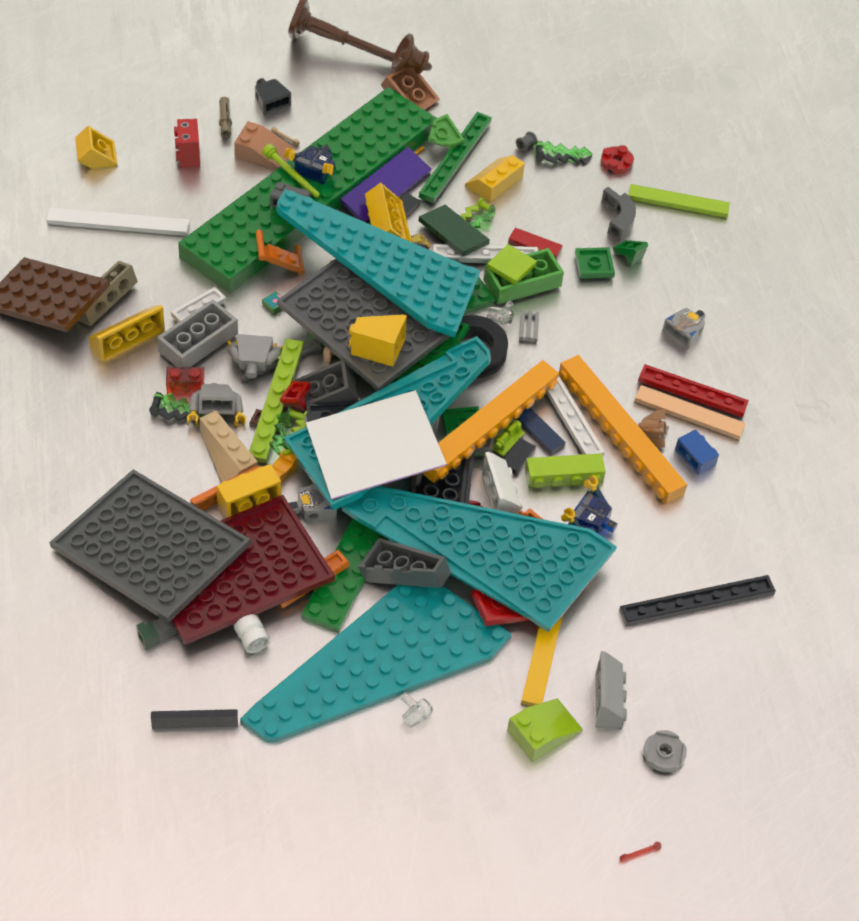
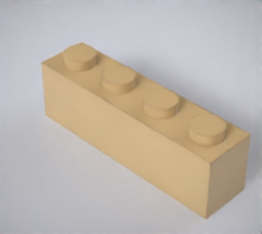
[200,410,258,482]

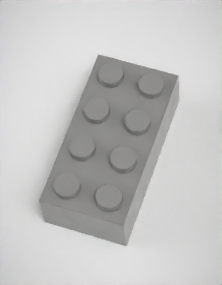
[157,299,238,372]

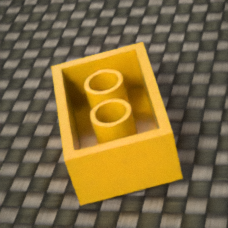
[217,464,281,519]

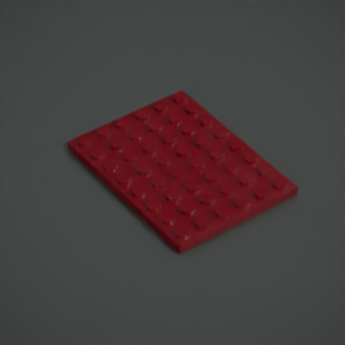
[172,495,335,645]

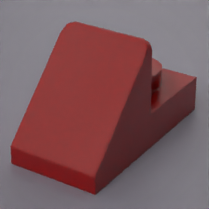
[280,381,311,411]

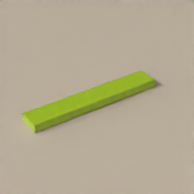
[628,184,730,218]

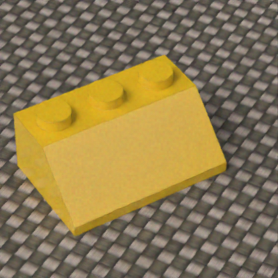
[465,155,525,203]

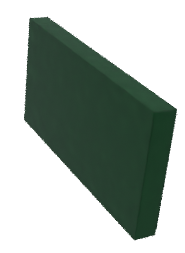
[418,205,490,256]

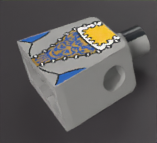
[662,308,705,350]
[289,484,337,522]

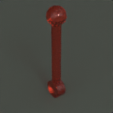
[619,841,662,862]

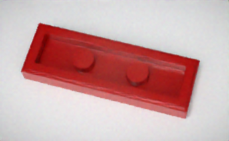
[508,227,563,259]

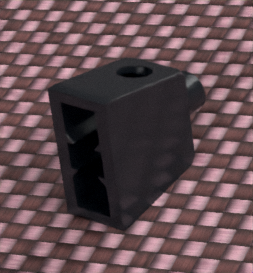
[255,78,291,115]

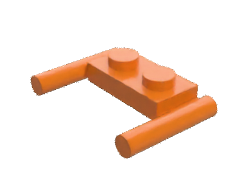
[256,230,305,275]

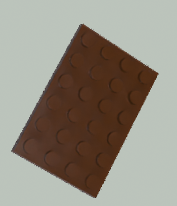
[0,257,110,332]

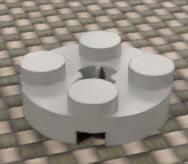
[643,730,687,772]

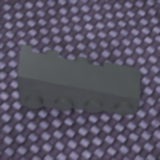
[358,538,451,588]

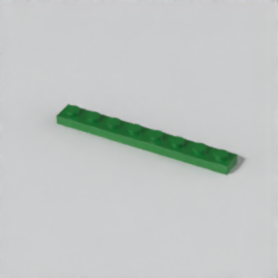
[418,112,492,203]

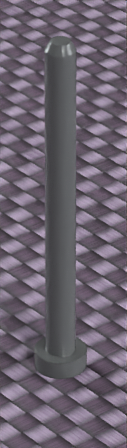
[240,339,322,382]

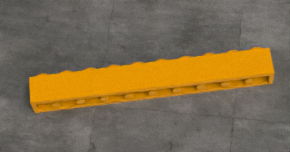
[559,355,687,504]
[422,360,559,483]

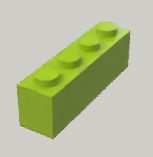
[525,453,606,488]

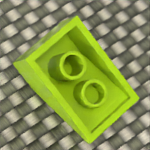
[507,698,583,762]

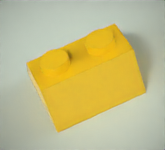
[75,126,118,169]

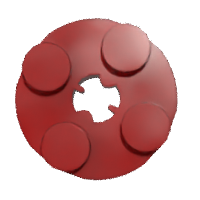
[600,145,634,174]

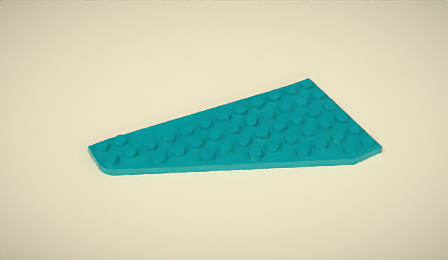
[276,189,480,338]
[284,336,491,511]
[342,486,617,632]
[240,585,512,742]

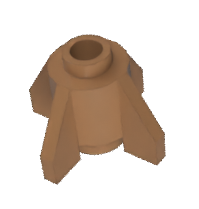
[638,410,669,448]

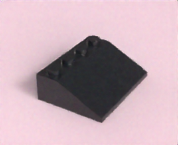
[409,452,474,504]

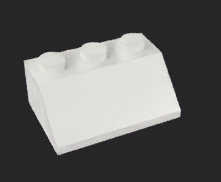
[482,452,523,514]

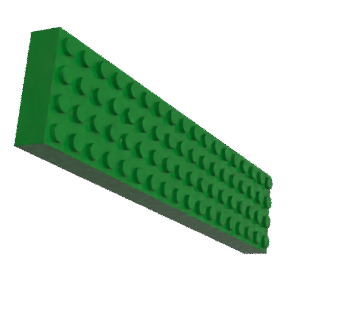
[178,87,437,293]

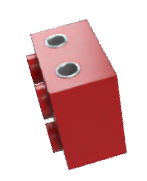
[174,118,200,168]

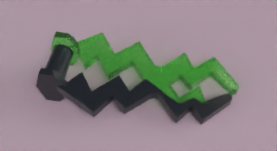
[534,141,593,164]
[149,392,205,425]

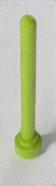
[262,144,320,198]

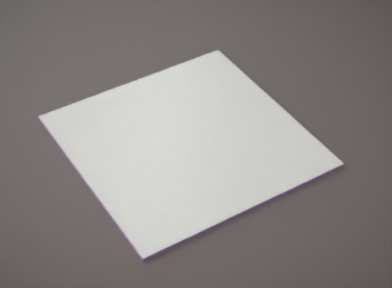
[306,390,447,500]

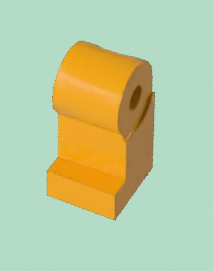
[272,449,298,484]

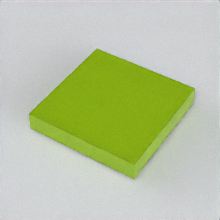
[487,244,537,285]

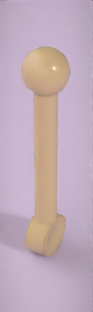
[271,127,300,146]

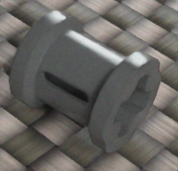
[516,131,538,152]

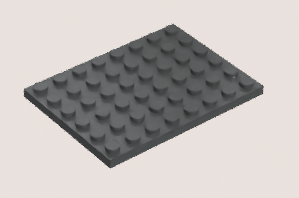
[277,259,459,391]
[49,469,251,623]

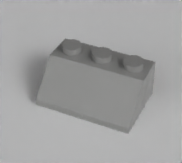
[595,651,627,729]

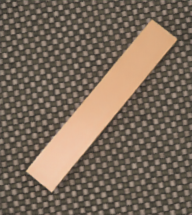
[634,385,746,440]

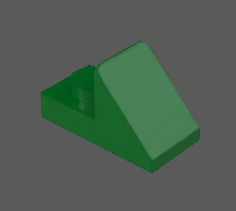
[613,240,648,267]

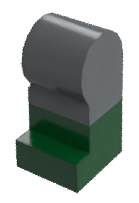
[136,617,178,650]

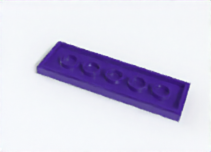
[340,147,432,223]

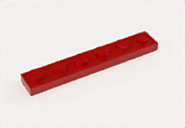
[638,364,749,418]

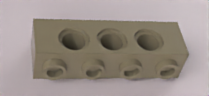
[78,261,138,326]

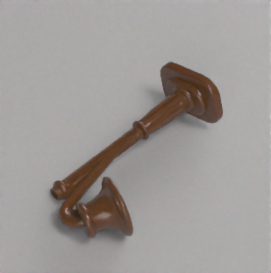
[288,0,432,74]

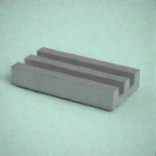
[519,310,539,343]

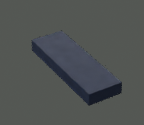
[514,408,566,455]

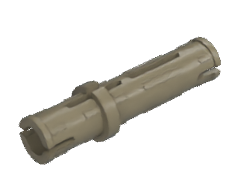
[219,97,232,138]

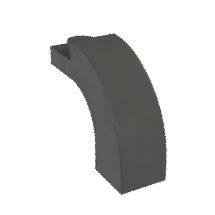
[601,187,636,242]

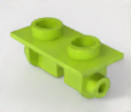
[493,420,525,457]

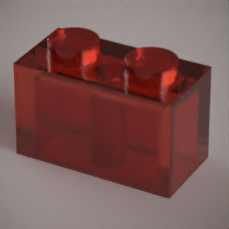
[166,367,205,396]

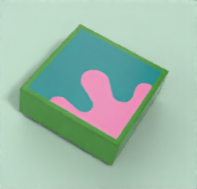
[262,291,282,314]

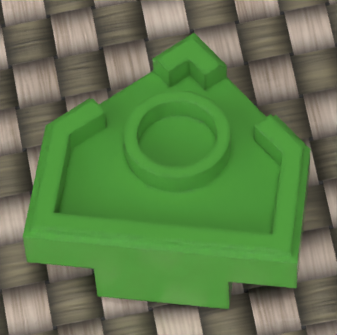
[427,114,465,149]

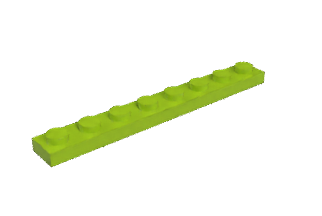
[249,338,304,464]

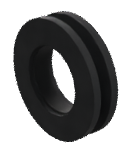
[461,315,508,378]

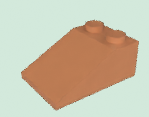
[381,68,440,110]
[234,121,294,170]

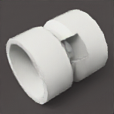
[234,614,270,654]

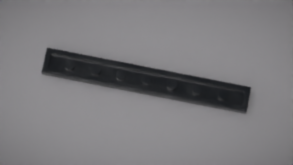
[619,575,776,626]

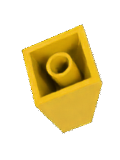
[349,315,407,367]

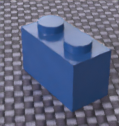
[675,429,719,475]

